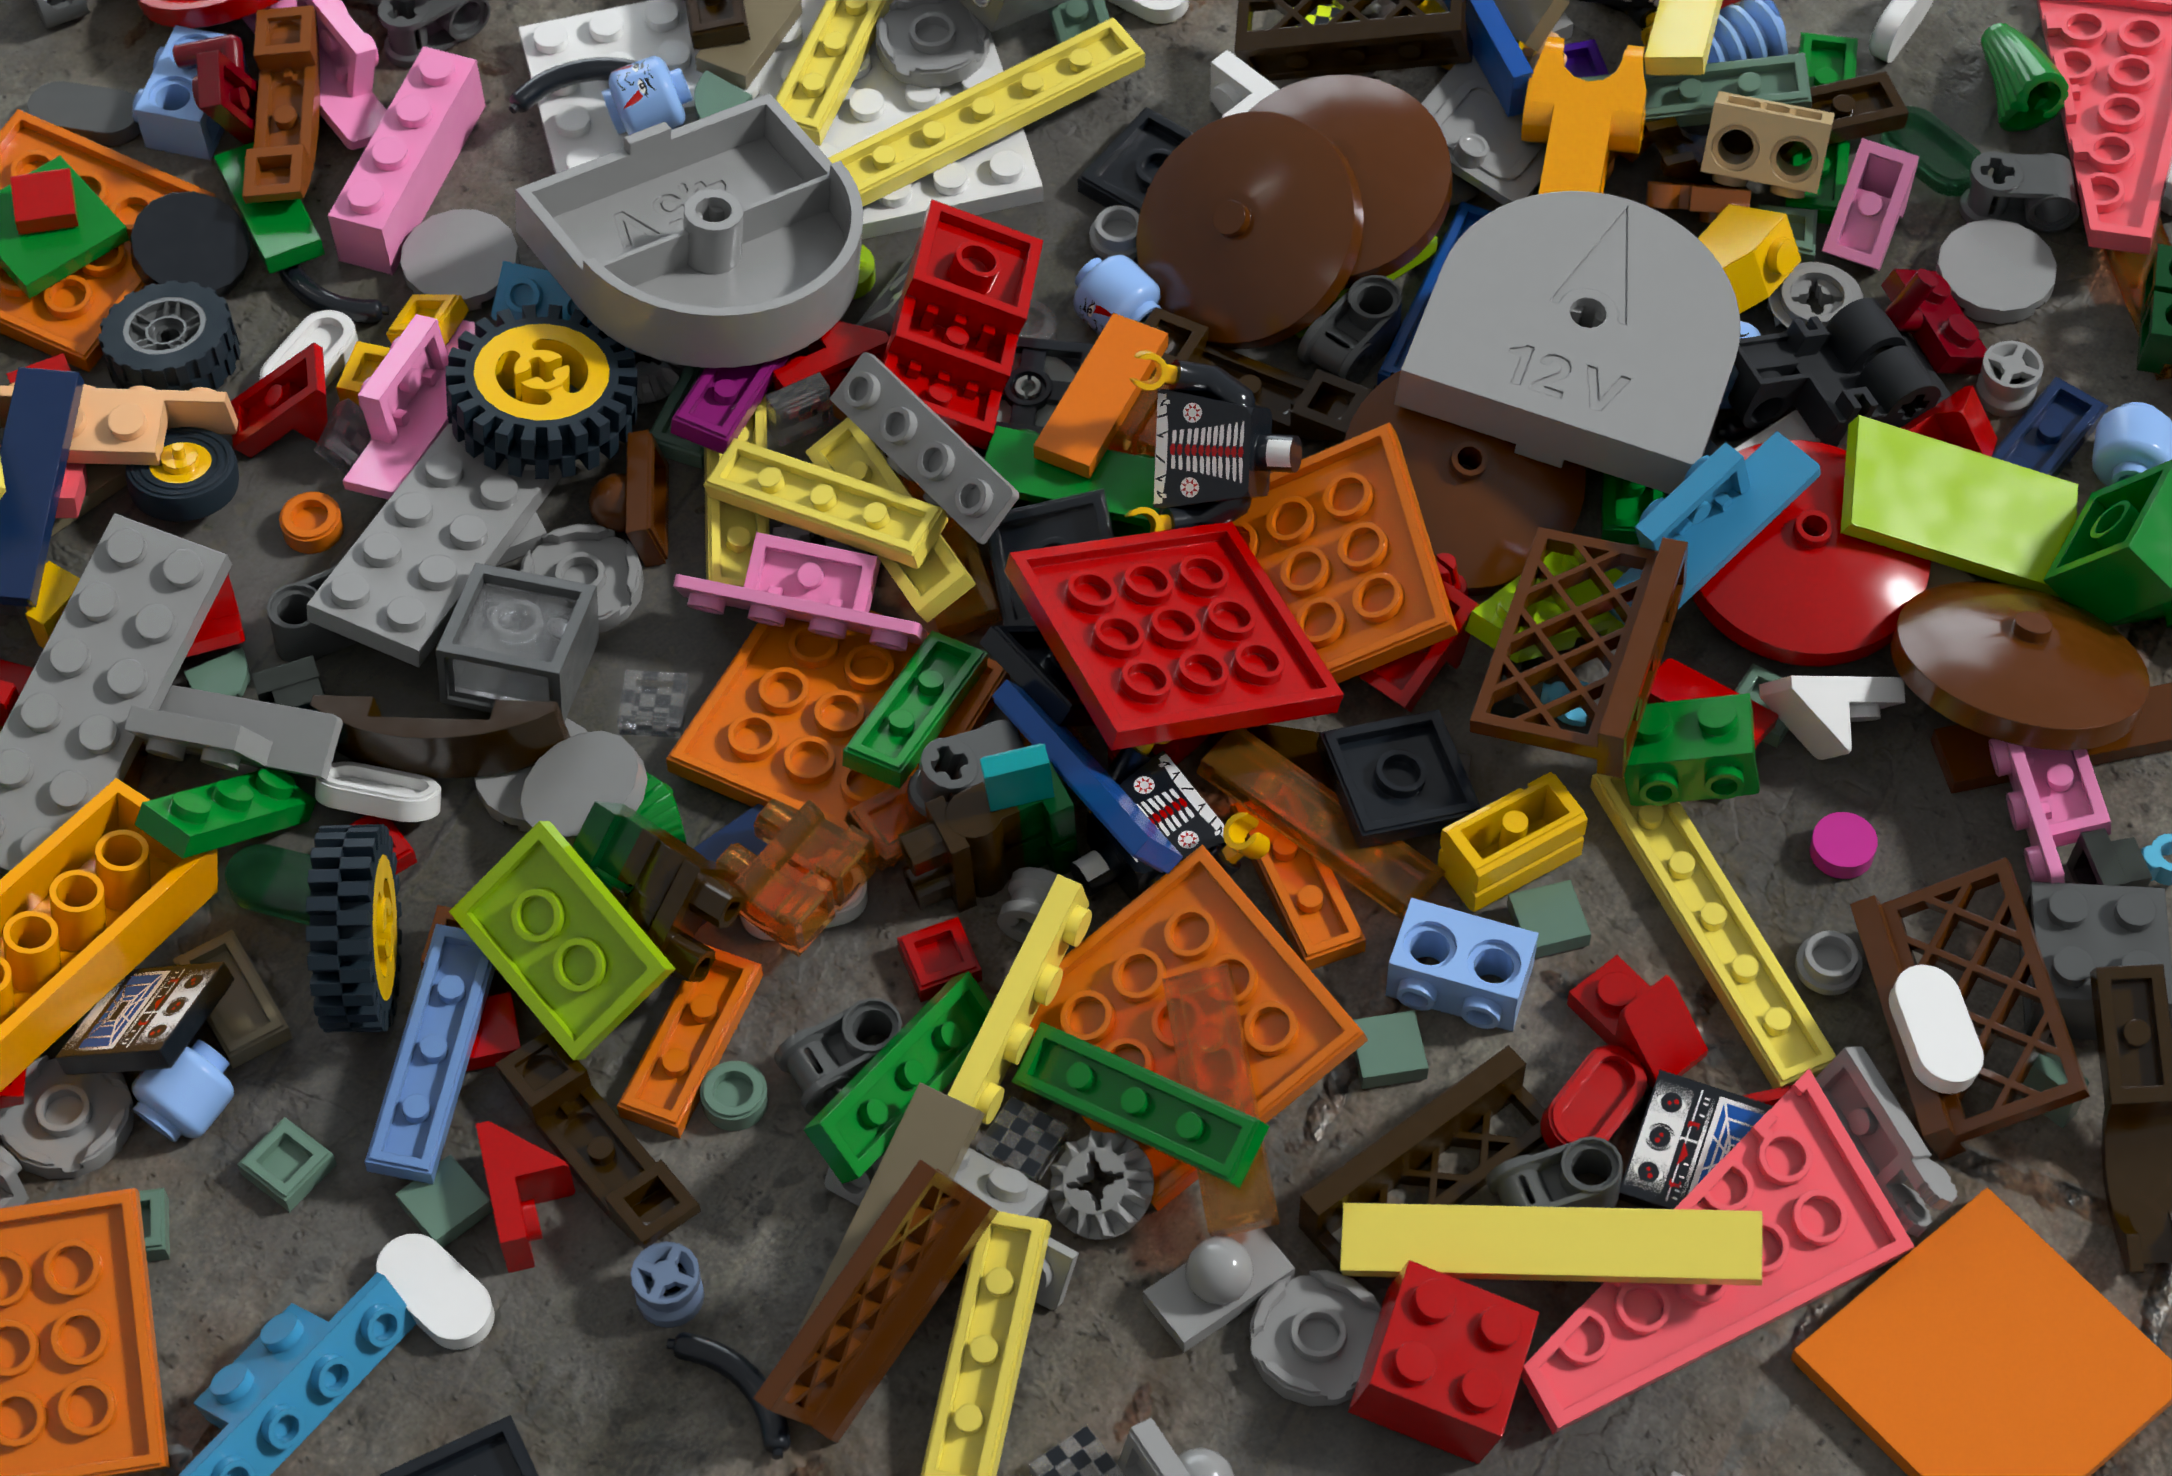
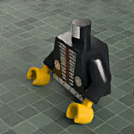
[1125,350,1302,533]
[1069,740,1270,901]

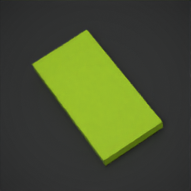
[1840,415,2078,599]

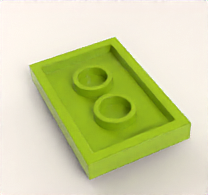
[449,821,675,1060]

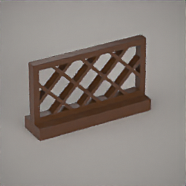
[1470,527,1688,779]
[1850,857,2090,1160]
[753,1159,999,1443]

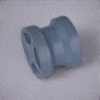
[630,1241,705,1328]

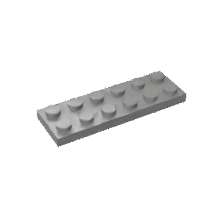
[307,389,562,667]
[0,513,233,875]

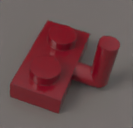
[173,34,258,145]
[1881,268,1987,375]

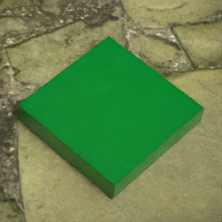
[0,156,129,299]

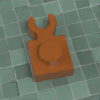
[1646,181,1751,223]

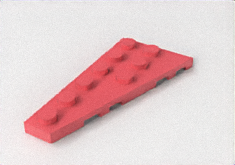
[2037,0,2172,255]
[1521,1069,1915,1434]

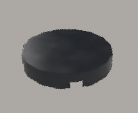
[130,192,251,297]

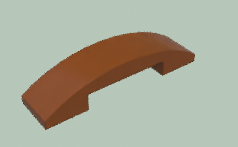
[242,5,320,203]

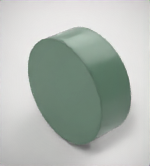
[700,1061,769,1131]

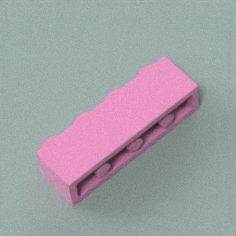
[328,46,485,275]

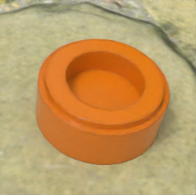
[279,492,344,554]

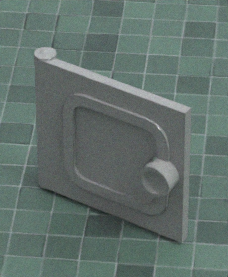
[1421,55,1547,205]

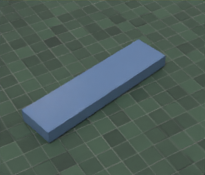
[365,924,496,1184]

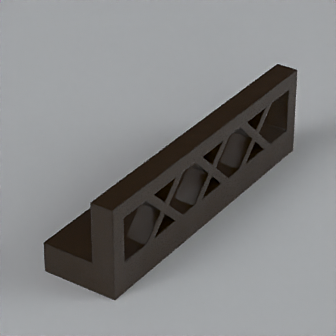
[1234,0,1473,81]
[1298,1045,1545,1281]

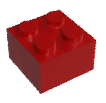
[1348,1260,1540,1464]

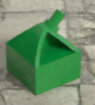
[2043,460,2172,628]

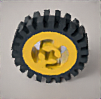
[446,304,637,479]
[306,824,402,1033]

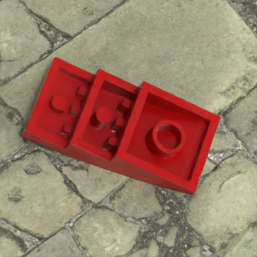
[882,199,1043,450]

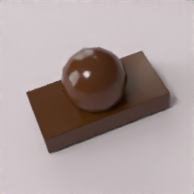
[588,430,669,567]

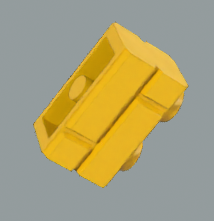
[1437,772,1588,913]

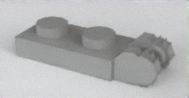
[1815,1046,1959,1238]

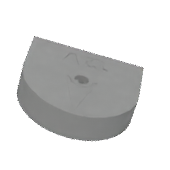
[515,93,863,368]
[1394,191,1741,494]

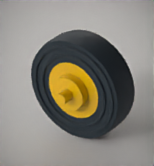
[126,427,239,522]

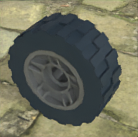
[99,280,241,391]

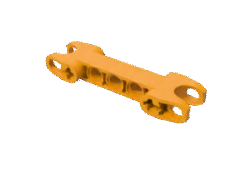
[1521,36,1647,194]

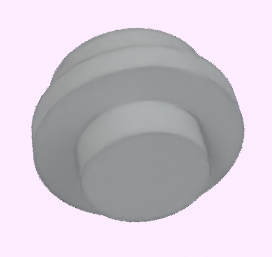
[1089,205,1139,259]
[1795,930,1863,995]

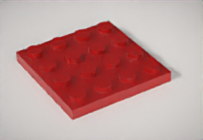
[1004,521,1344,751]

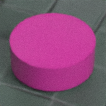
[1809,812,1878,879]

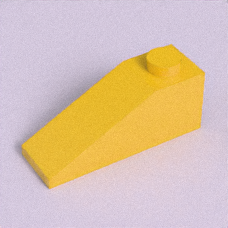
[1698,204,1802,314]

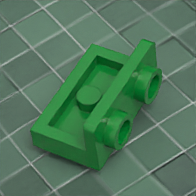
[1624,693,1760,806]

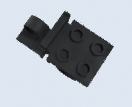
[1728,298,1951,447]

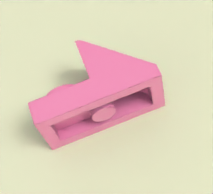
[1822,138,1919,271]

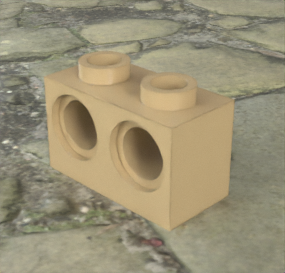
[1700,91,1835,198]

